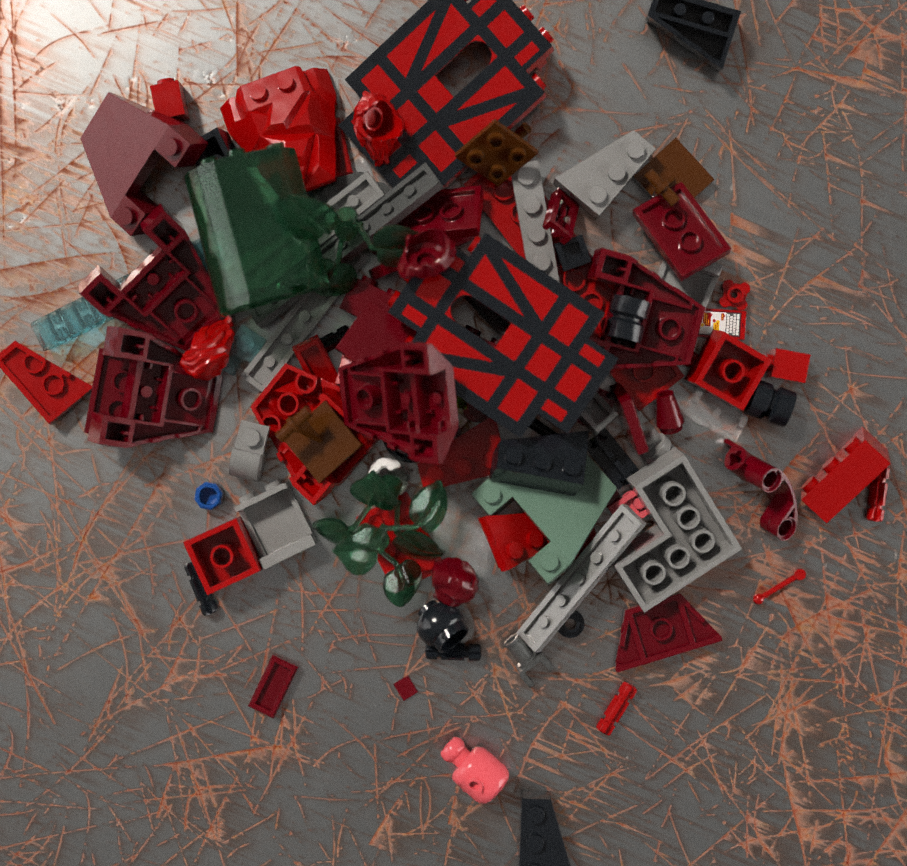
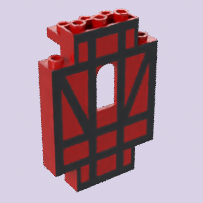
[338,0,554,190]
[387,232,618,438]

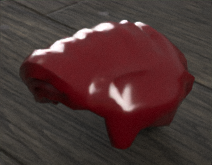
[397,228,457,279]
[432,557,480,607]

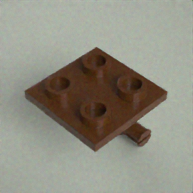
[455,119,538,186]
[633,138,715,207]
[275,401,363,483]

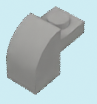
[229,420,271,482]

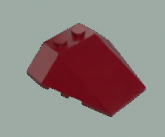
[338,342,459,465]

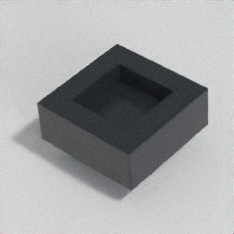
[554,234,592,272]

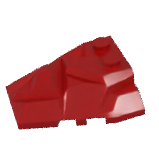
[220,66,337,201]
[251,363,379,505]

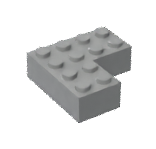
[613,447,742,613]

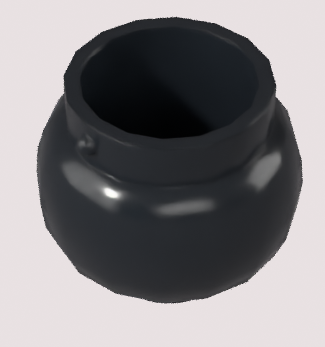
[417,600,468,653]

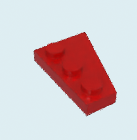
[0,341,92,425]
[478,513,550,572]

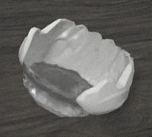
[367,457,410,497]

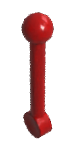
[753,568,806,605]

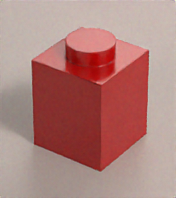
[150,78,190,122]
[765,348,811,384]

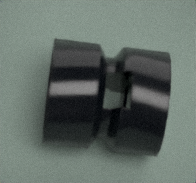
[603,294,650,344]
[744,380,797,427]

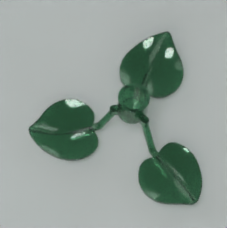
[287,194,420,297]
[312,470,446,559]
[332,479,448,607]

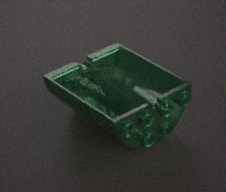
[184,143,330,317]

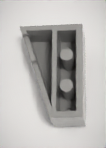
[553,130,655,220]

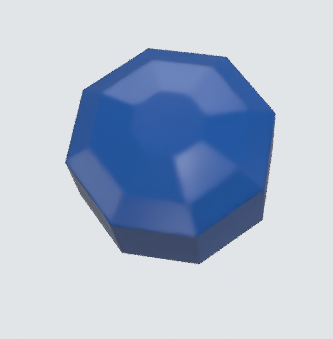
[194,482,224,510]

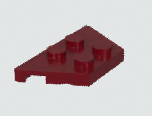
[614,592,723,673]

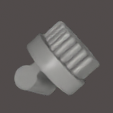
[641,429,676,464]

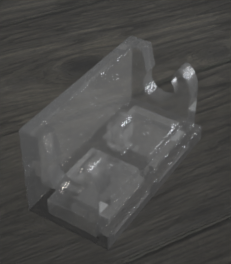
[682,388,748,443]

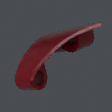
[724,439,798,541]

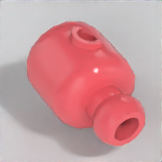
[440,736,509,804]

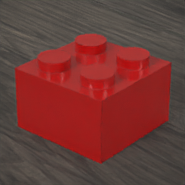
[684,329,772,411]
[183,516,263,595]

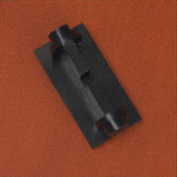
[587,428,639,490]

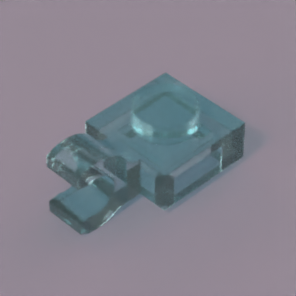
[223,324,267,376]

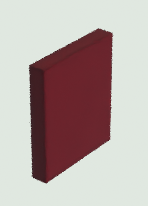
[393,675,418,701]

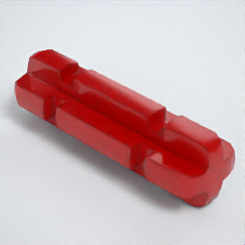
[866,467,890,522]
[596,681,637,736]

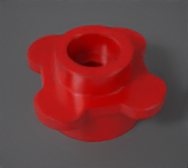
[719,280,750,311]

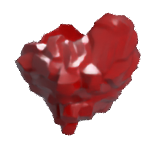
[353,90,404,167]
[179,316,235,381]

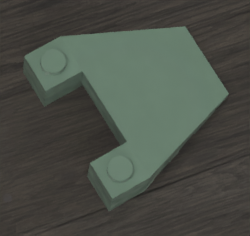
[471,454,617,586]

